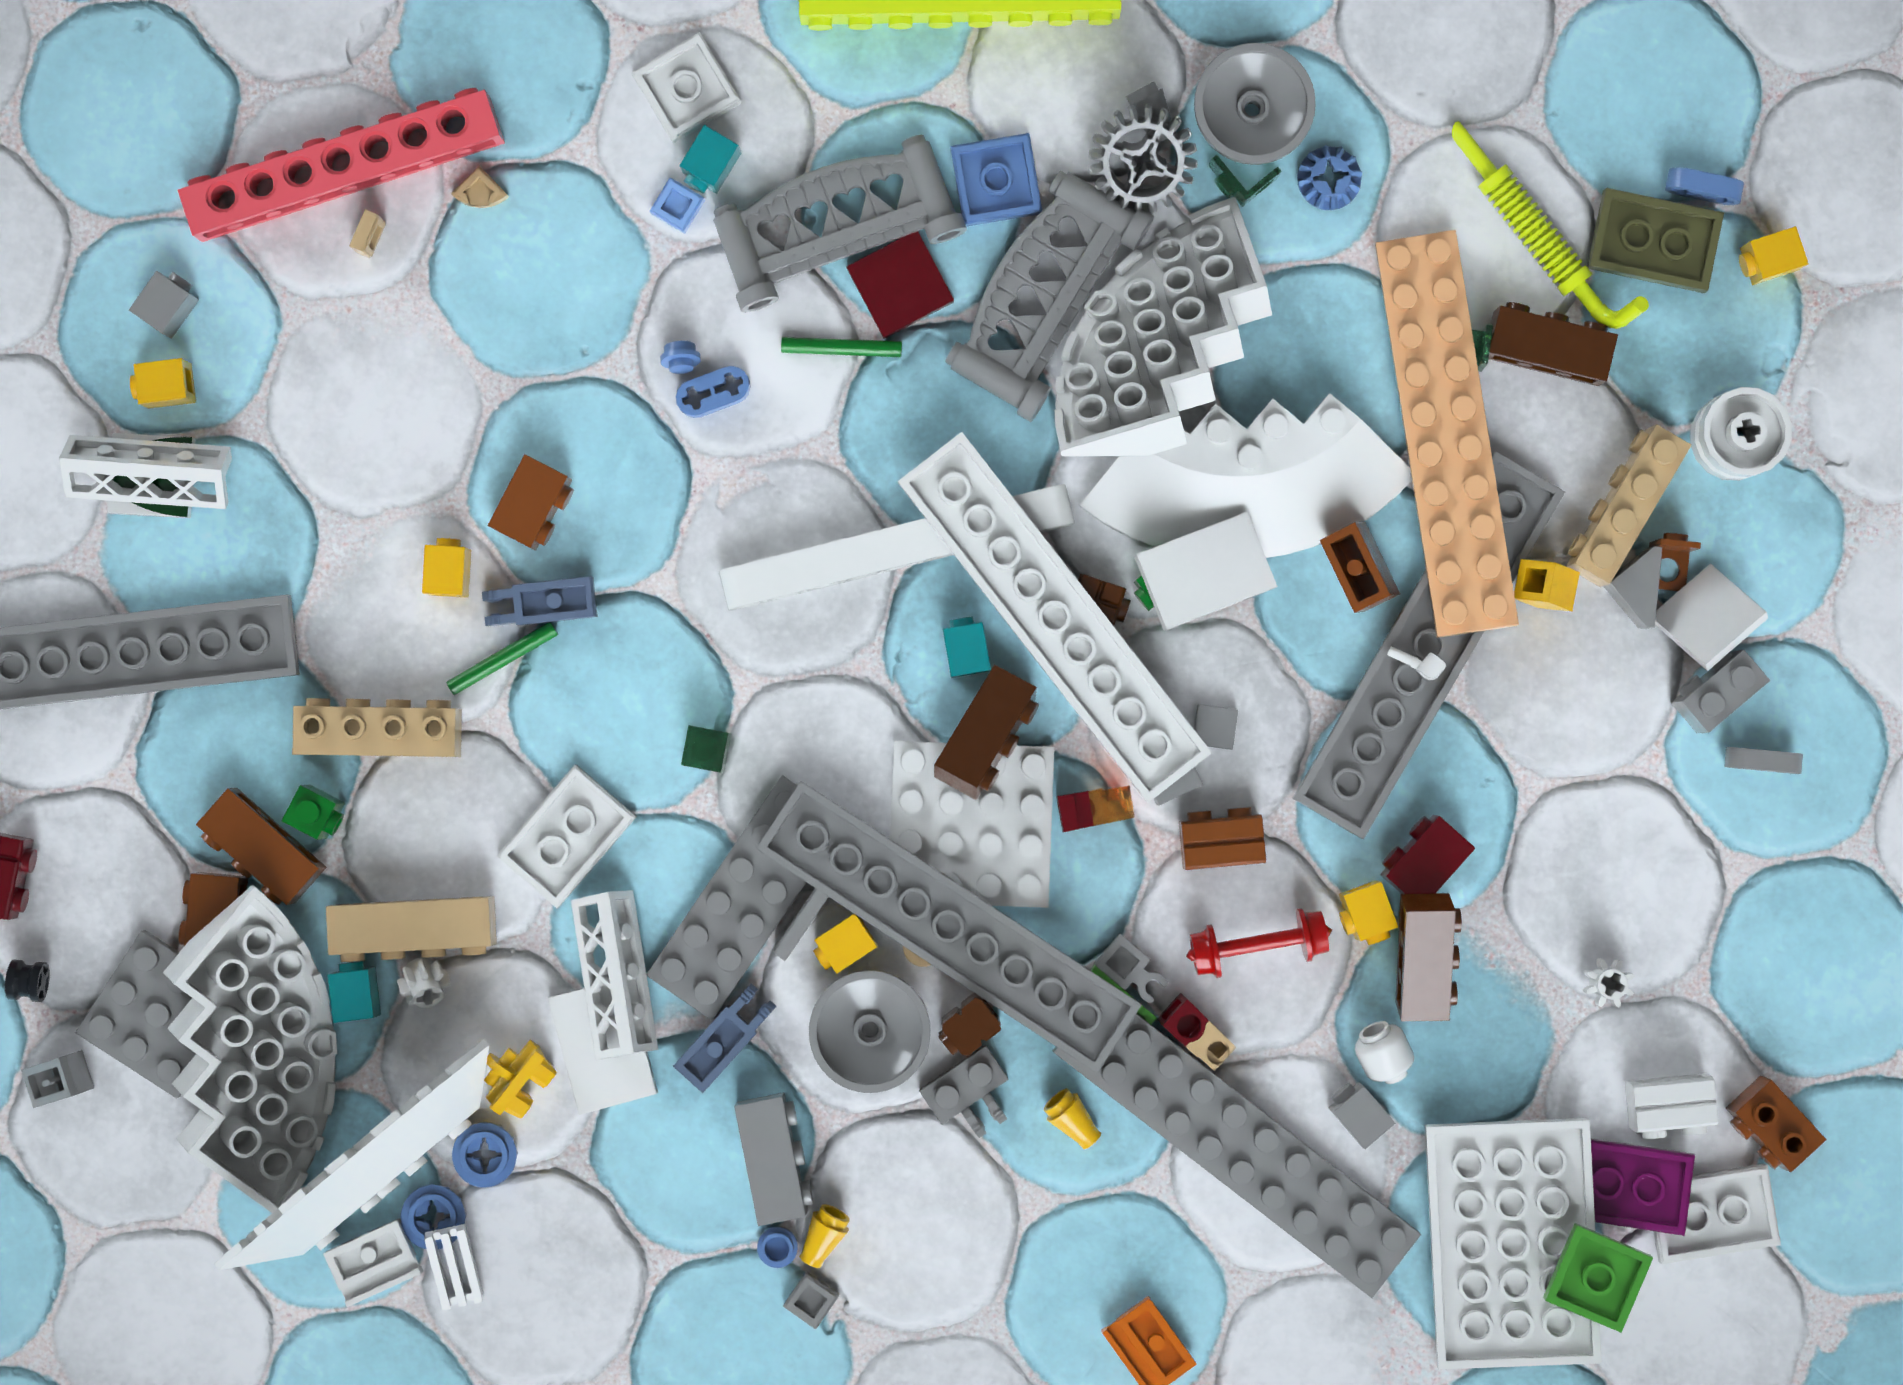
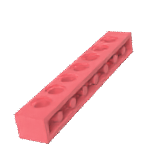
[178,88,505,242]

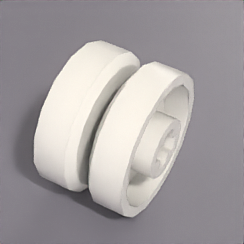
[1690,387,1792,481]

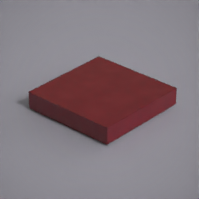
[846,231,954,339]

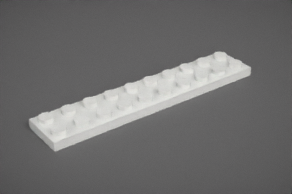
[898,432,1212,803]

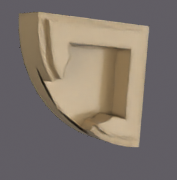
[451,166,509,208]

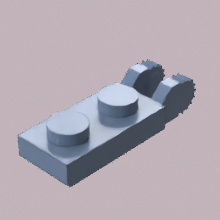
[482,576,598,626]
[673,983,776,1093]

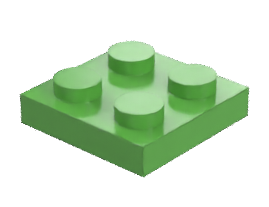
[1543,1223,1653,1333]

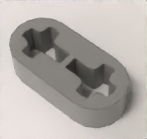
[1724,747,1803,774]

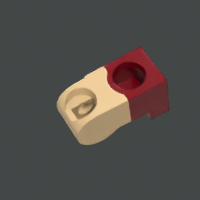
[1157,993,1236,1071]

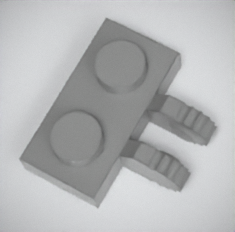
[919,1045,1009,1138]

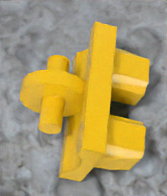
[484,1040,557,1118]

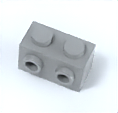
[1671,650,1770,733]

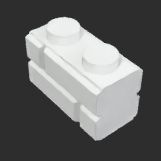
[1625,1073,1719,1139]

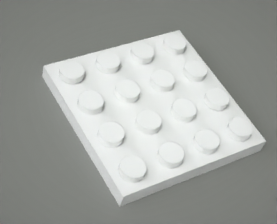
[890,741,1054,908]

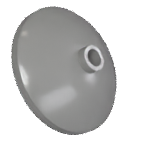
[1194,43,1316,165]
[809,970,931,1093]

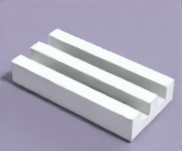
[424,1224,483,1310]

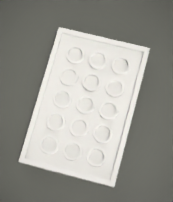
[1425,1118,1602,1370]

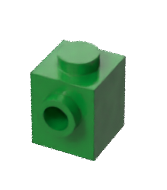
[281,785,346,840]

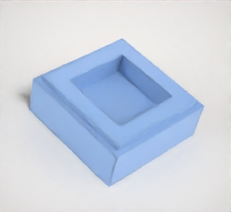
[649,178,705,234]

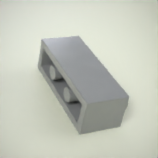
[734,1092,813,1226]

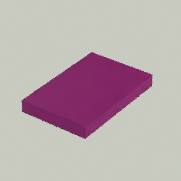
[1591,1138,1695,1236]

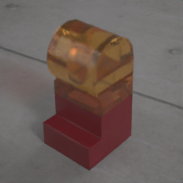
[1056,785,1135,832]

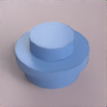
[660,341,701,374]
[757,1227,798,1268]

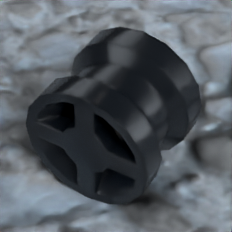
[5,959,50,1002]

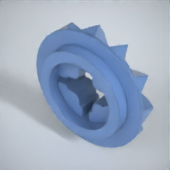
[1297,145,1362,210]
[452,1122,518,1187]
[401,1184,467,1249]

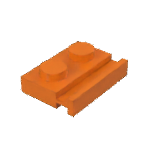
[1101,1296,1197,1385]

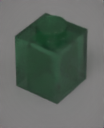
[681,725,732,773]

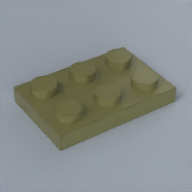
[1587,188,1724,293]

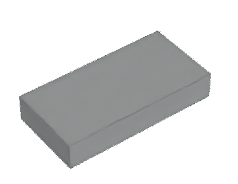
[773,888,829,961]

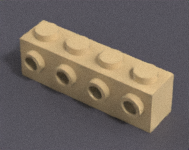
[1566,424,1691,587]
[292,698,462,757]
[326,896,497,962]

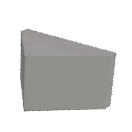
[1603,546,1662,629]
[21,1050,94,1108]

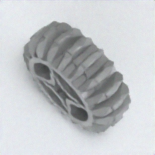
[1089,104,1197,213]

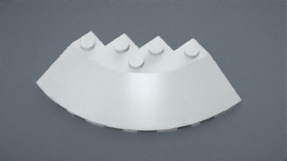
[1054,197,1272,456]
[1079,393,1412,558]
[163,885,338,1213]
[214,1039,489,1270]

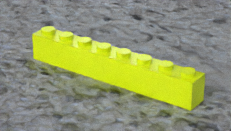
[799,0,1121,31]

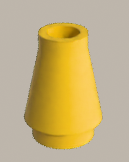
[1043,1088,1101,1149]
[799,1204,850,1268]

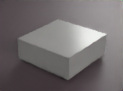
[1194,704,1238,750]
[783,1271,839,1329]

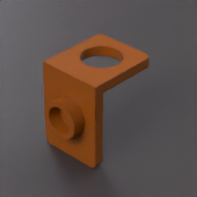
[1649,533,1701,591]

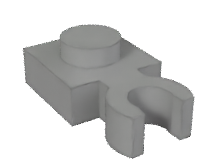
[1094,933,1168,1003]

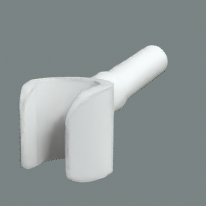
[1387,646,1446,680]

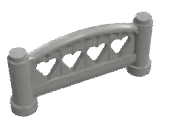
[713,135,967,313]
[945,171,1154,422]

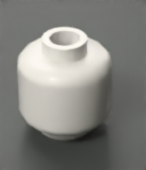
[1355,1021,1414,1084]

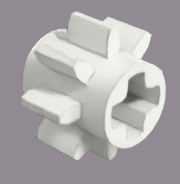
[397,958,451,1008]
[1583,958,1635,1008]

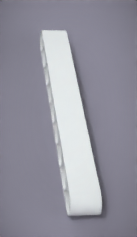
[719,484,1075,610]

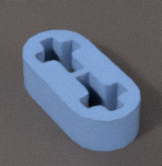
[1665,167,1744,205]
[676,366,751,418]

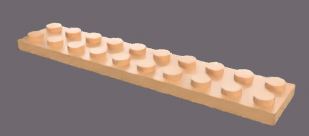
[1375,230,1519,638]

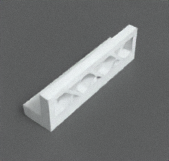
[59,435,232,509]
[571,890,658,1060]

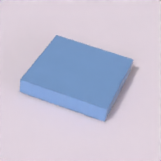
[950,133,1042,227]

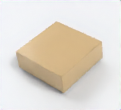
[349,209,386,258]

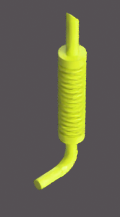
[1452,121,1649,329]

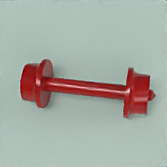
[1186,908,1332,978]

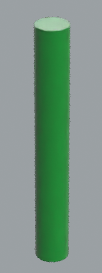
[781,337,902,357]
[446,622,559,695]

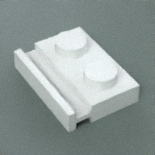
[323,1218,423,1307]

